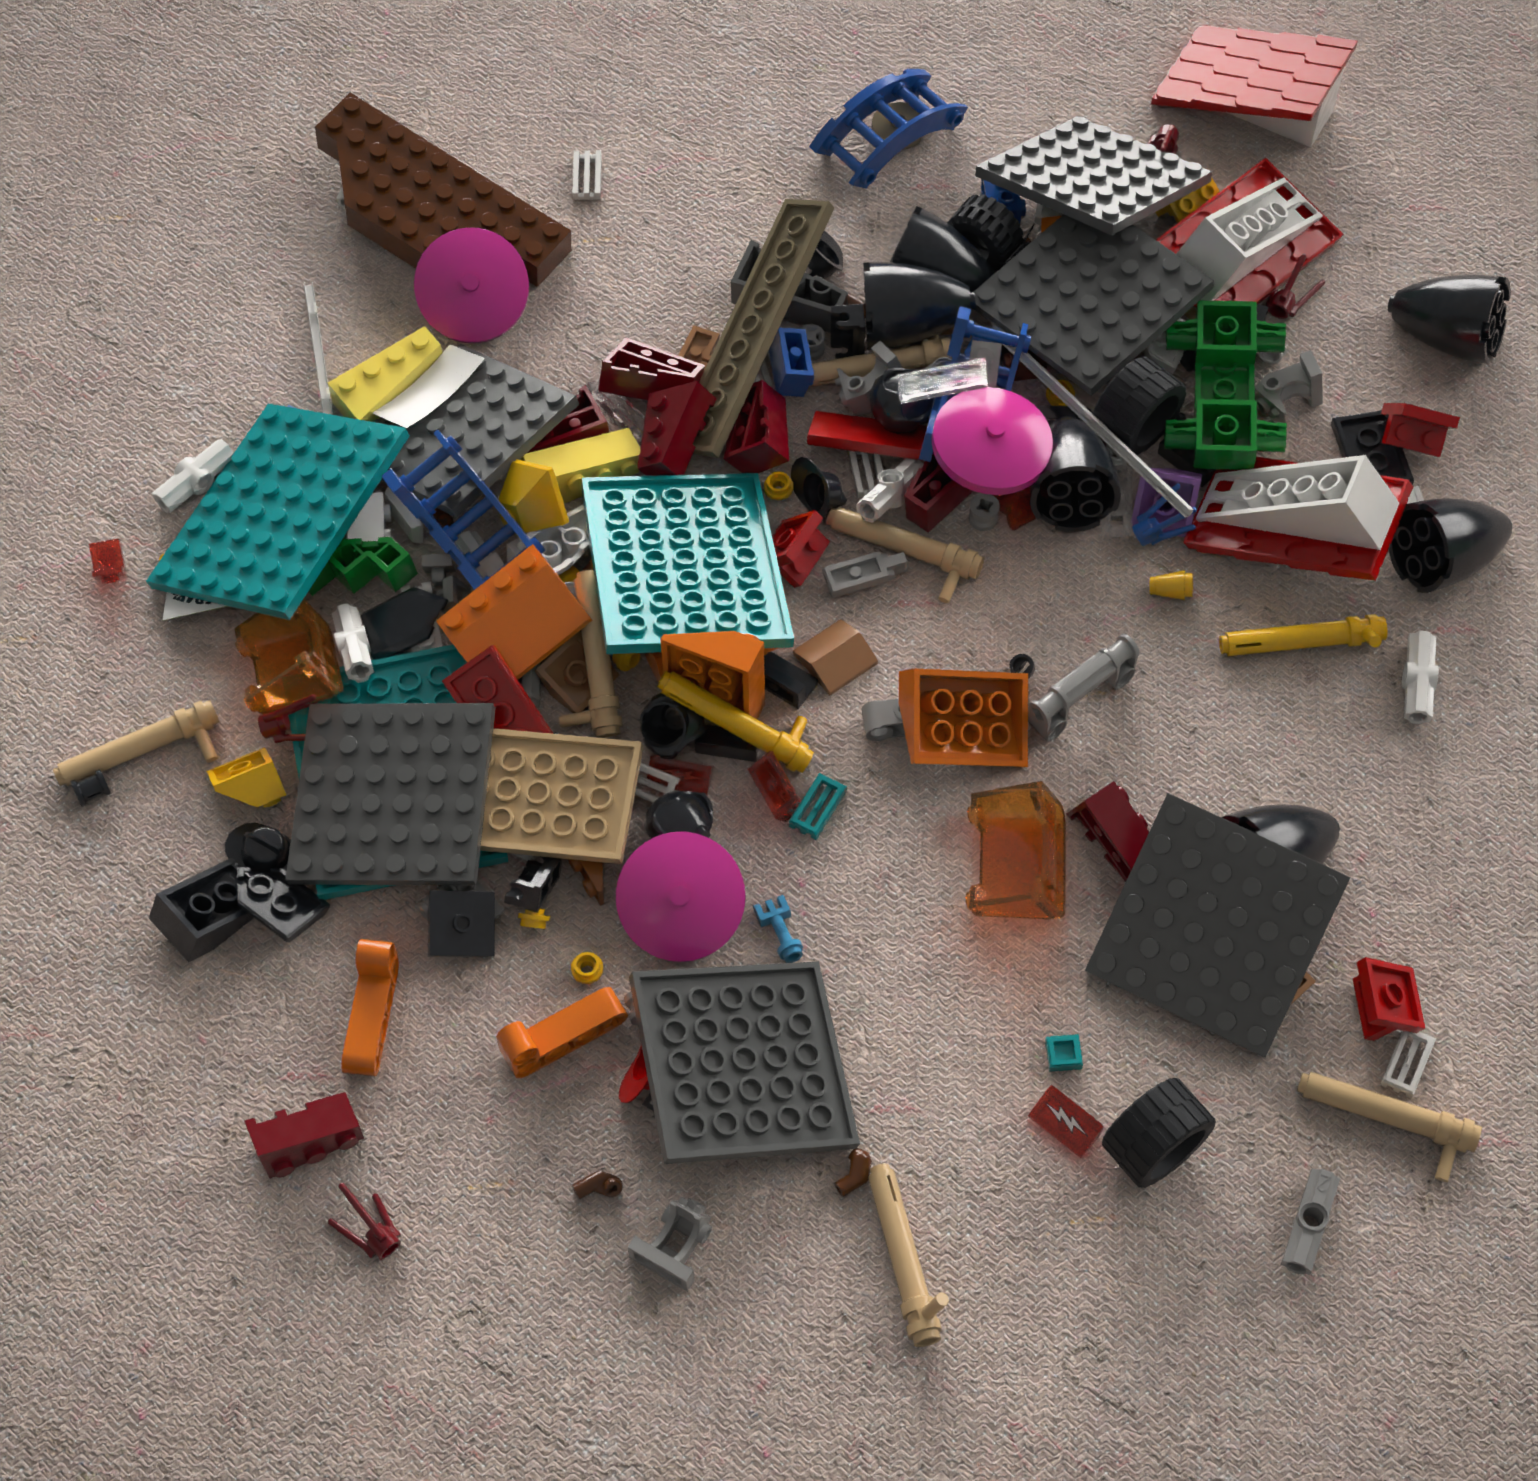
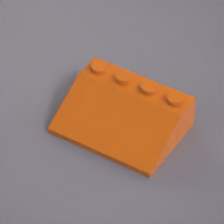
[436,544,593,679]
[660,631,765,719]
[899,668,1028,767]

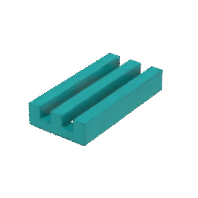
[789,773,847,840]

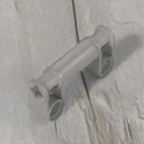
[1028,634,1139,741]

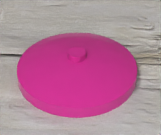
[414,228,529,344]
[932,387,1053,495]
[616,832,746,962]

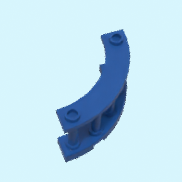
[809,69,968,189]
[919,307,1032,462]
[382,430,546,590]

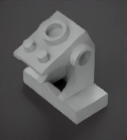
[835,341,902,416]
[1255,350,1323,423]
[628,1197,712,1292]

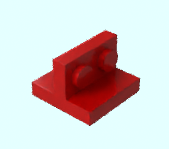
[1381,403,1460,457]
[772,510,830,588]
[1353,957,1426,1041]

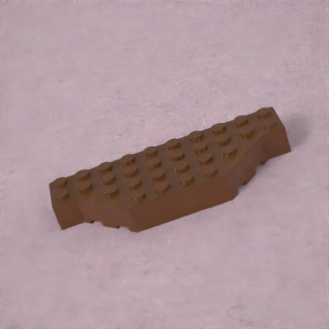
[315,92,572,287]

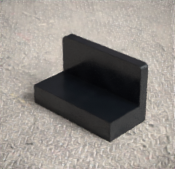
[764,652,818,709]

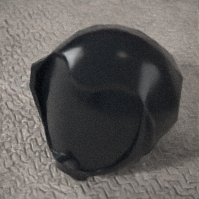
[870,367,936,434]
[639,693,708,760]
[644,790,713,838]

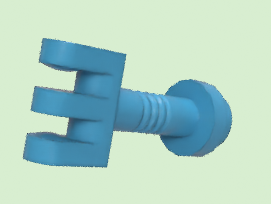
[753,895,803,963]

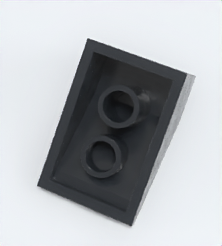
[149,858,254,962]

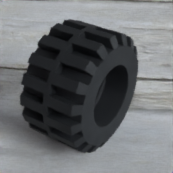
[947,195,1023,271]

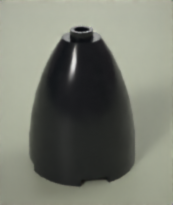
[890,206,995,292]
[863,262,976,350]
[1388,274,1511,364]
[1029,416,1121,532]
[1388,498,1512,593]
[1222,804,1340,864]

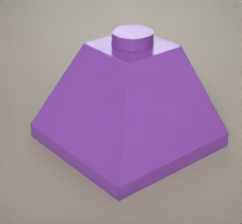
[1130,468,1202,537]

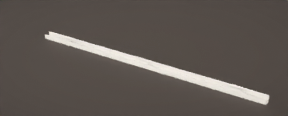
[304,282,333,415]
[991,322,1194,517]

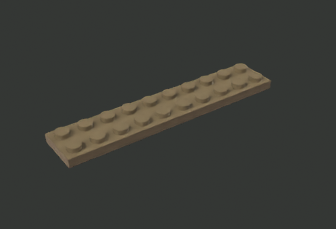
[693,199,834,458]

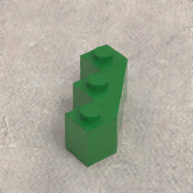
[308,537,418,596]

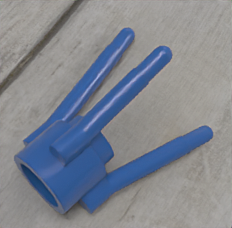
[1132,484,1197,547]

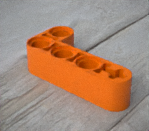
[341,939,399,1076]
[496,987,628,1078]

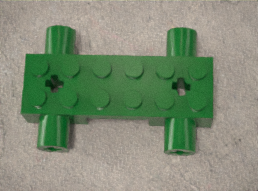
[1164,300,1287,470]

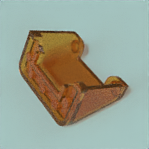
[234,599,343,714]
[966,781,1066,920]

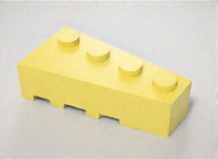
[328,326,442,422]
[521,428,640,504]

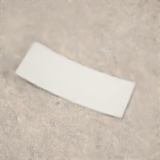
[373,345,484,428]

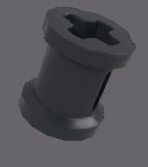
[70,769,111,807]

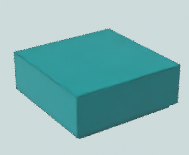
[1045,1034,1083,1072]

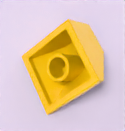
[498,459,569,533]
[206,747,287,807]

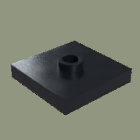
[428,890,495,957]

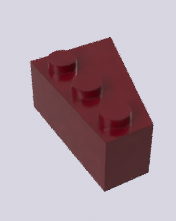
[598,337,705,400]
[723,380,789,473]
[637,381,716,476]
[527,384,609,453]
[904,452,973,533]
[1066,781,1149,882]
[244,1092,364,1179]

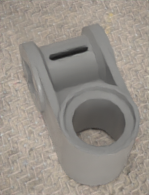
[861,698,905,741]

